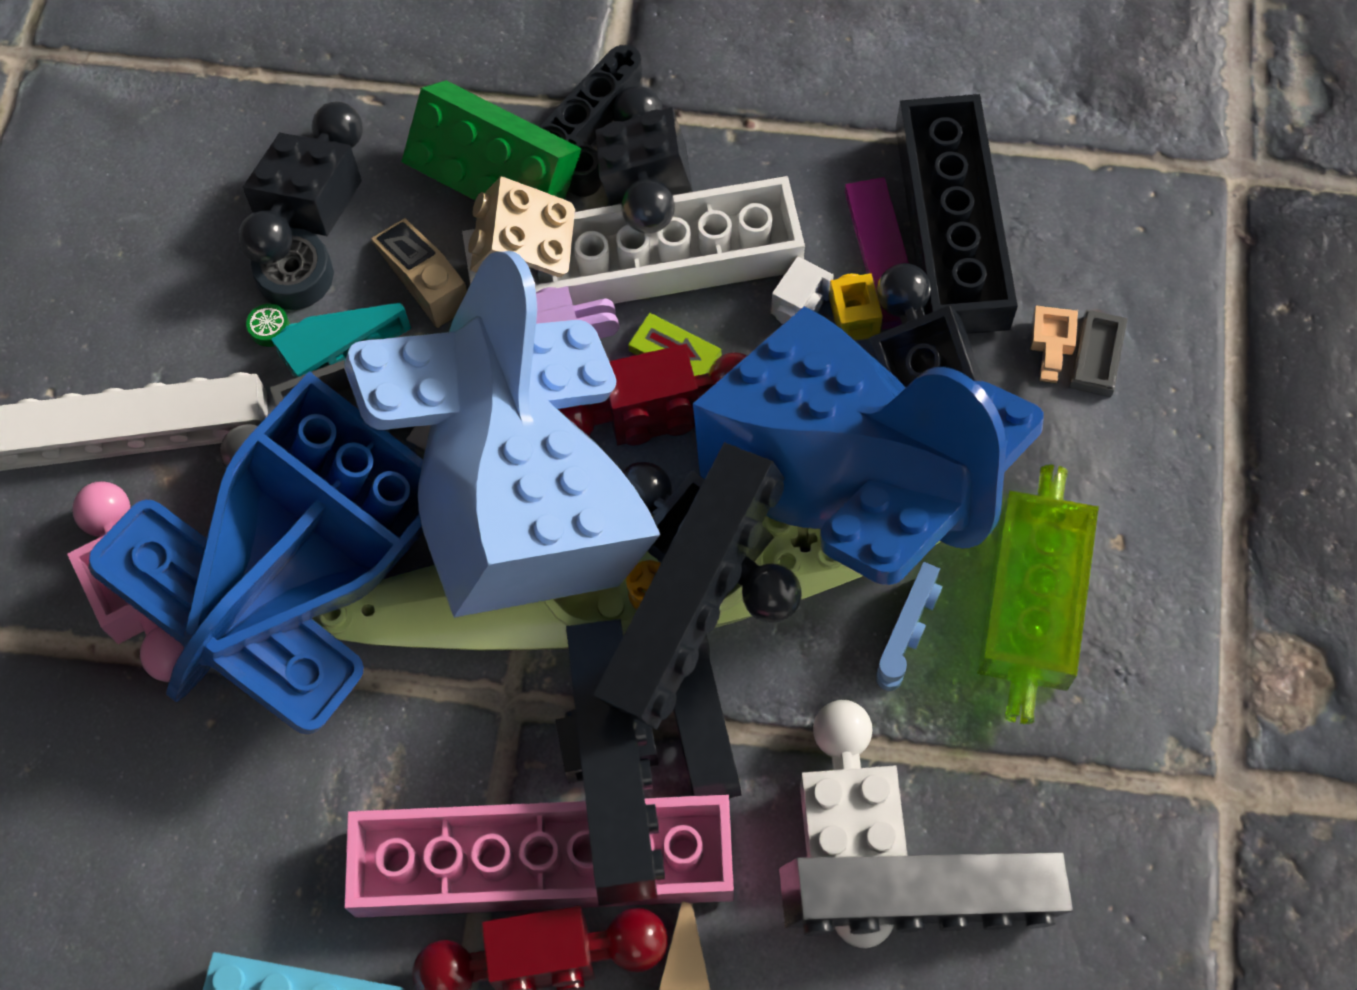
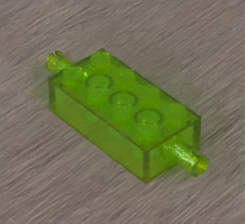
[977,465,1099,724]

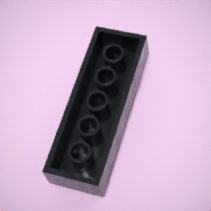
[895,94,1018,334]

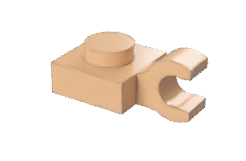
[1031,306,1078,383]

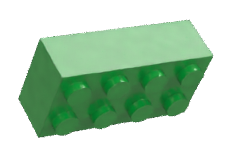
[401,80,581,200]

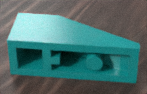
[271,303,411,378]

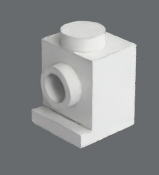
[771,256,834,324]

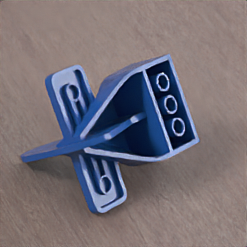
[693,306,1044,585]
[89,371,424,734]

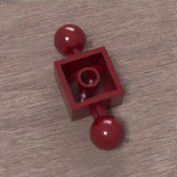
[558,344,748,446]
[412,906,668,990]

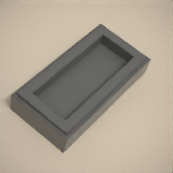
[1070,309,1128,397]

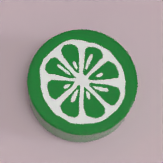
[246,304,290,347]

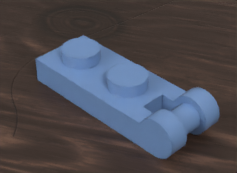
[876,562,943,691]

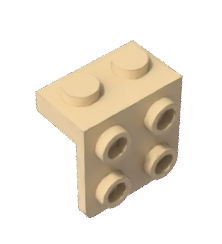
[468,176,575,277]

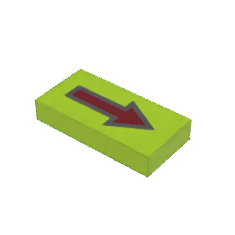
[628,313,722,376]

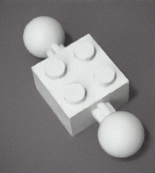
[800,700,907,948]

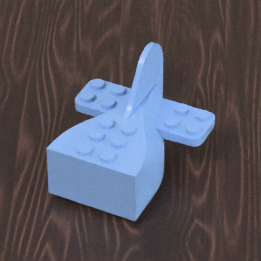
[344,251,660,618]

